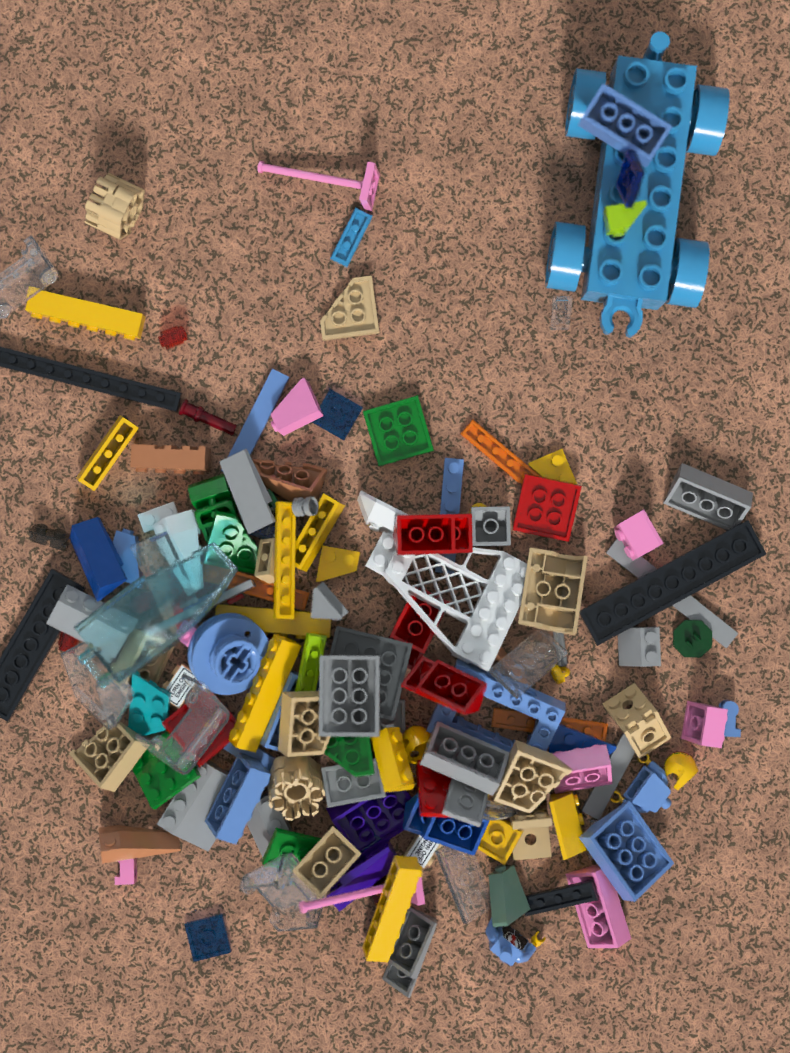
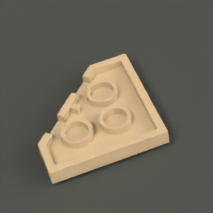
[320,276,379,341]

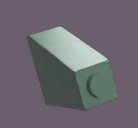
[488,864,530,927]

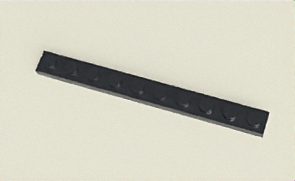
[0,347,182,412]

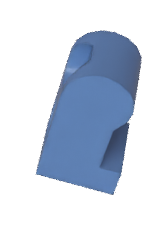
[719,700,741,737]

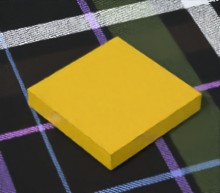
[477,811,524,865]

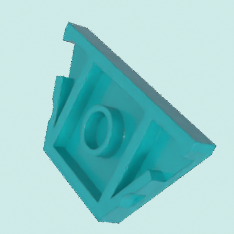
[128,671,171,736]

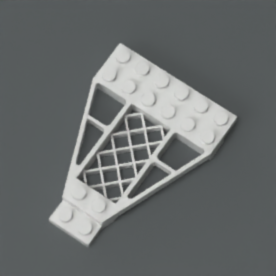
[365,531,527,672]

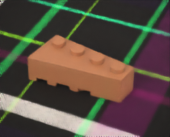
[130,444,211,475]

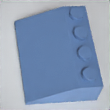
[579,801,674,902]

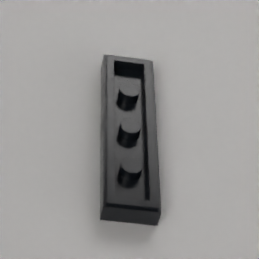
[525,879,599,917]

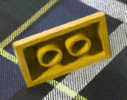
[370,727,415,792]
[549,791,587,860]

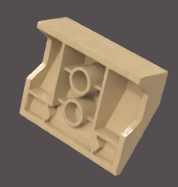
[518,548,588,635]

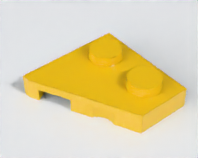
[528,449,577,484]
[316,545,360,582]

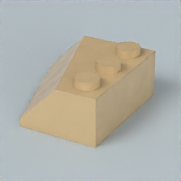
[278,691,331,757]
[69,718,149,792]
[493,740,572,814]

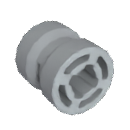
[292,496,319,517]

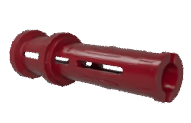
[179,399,237,436]

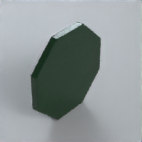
[673,620,712,658]

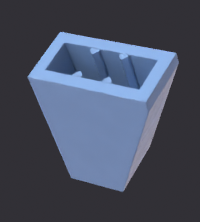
[113,528,143,586]

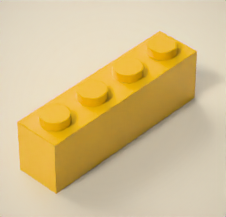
[76,415,138,491]
[295,493,345,572]

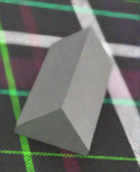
[219,448,276,535]
[311,582,349,620]
[382,907,437,998]

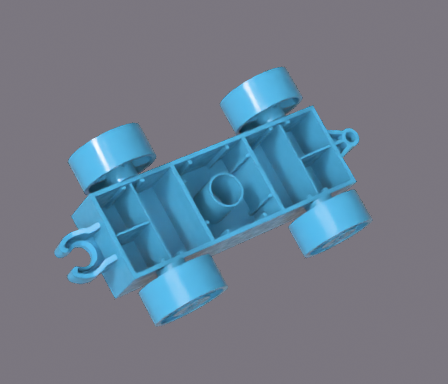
[545,32,730,338]

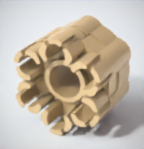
[85,173,145,240]
[268,756,325,821]

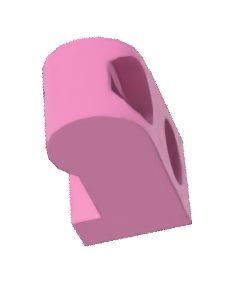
[115,858,137,885]

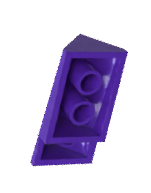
[326,840,397,911]

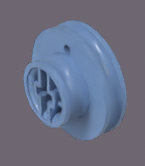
[187,613,269,695]

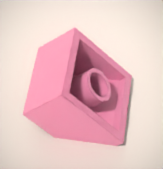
[614,510,664,561]
[681,701,728,748]

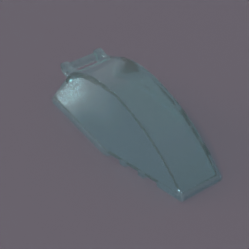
[74,542,238,688]

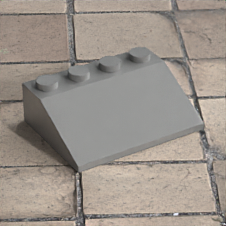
[319,655,381,737]
[157,760,229,851]

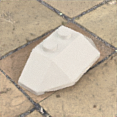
[357,490,408,536]

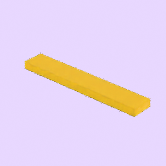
[274,501,296,619]

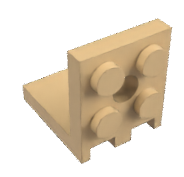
[603,683,671,759]
[508,808,552,861]

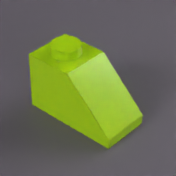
[603,200,647,237]

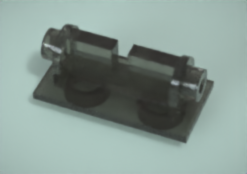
[28,524,70,550]

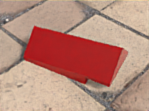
[393,514,473,555]
[388,587,450,670]
[401,656,487,715]

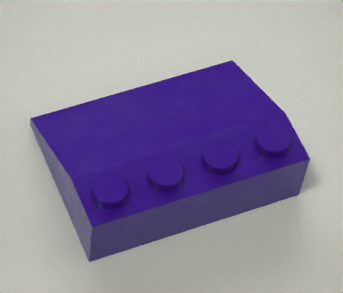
[326,790,412,859]

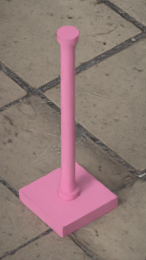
[258,161,380,211]
[299,876,425,914]

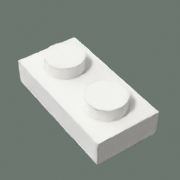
[138,501,178,533]

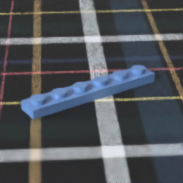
[435,458,464,573]

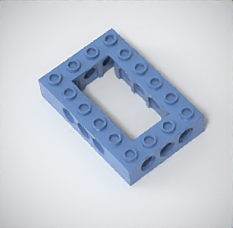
[426,658,566,752]

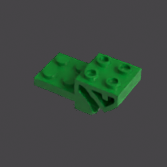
[188,474,241,543]

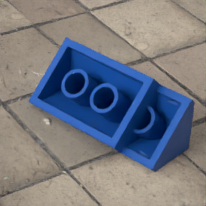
[70,517,127,601]
[403,793,490,856]

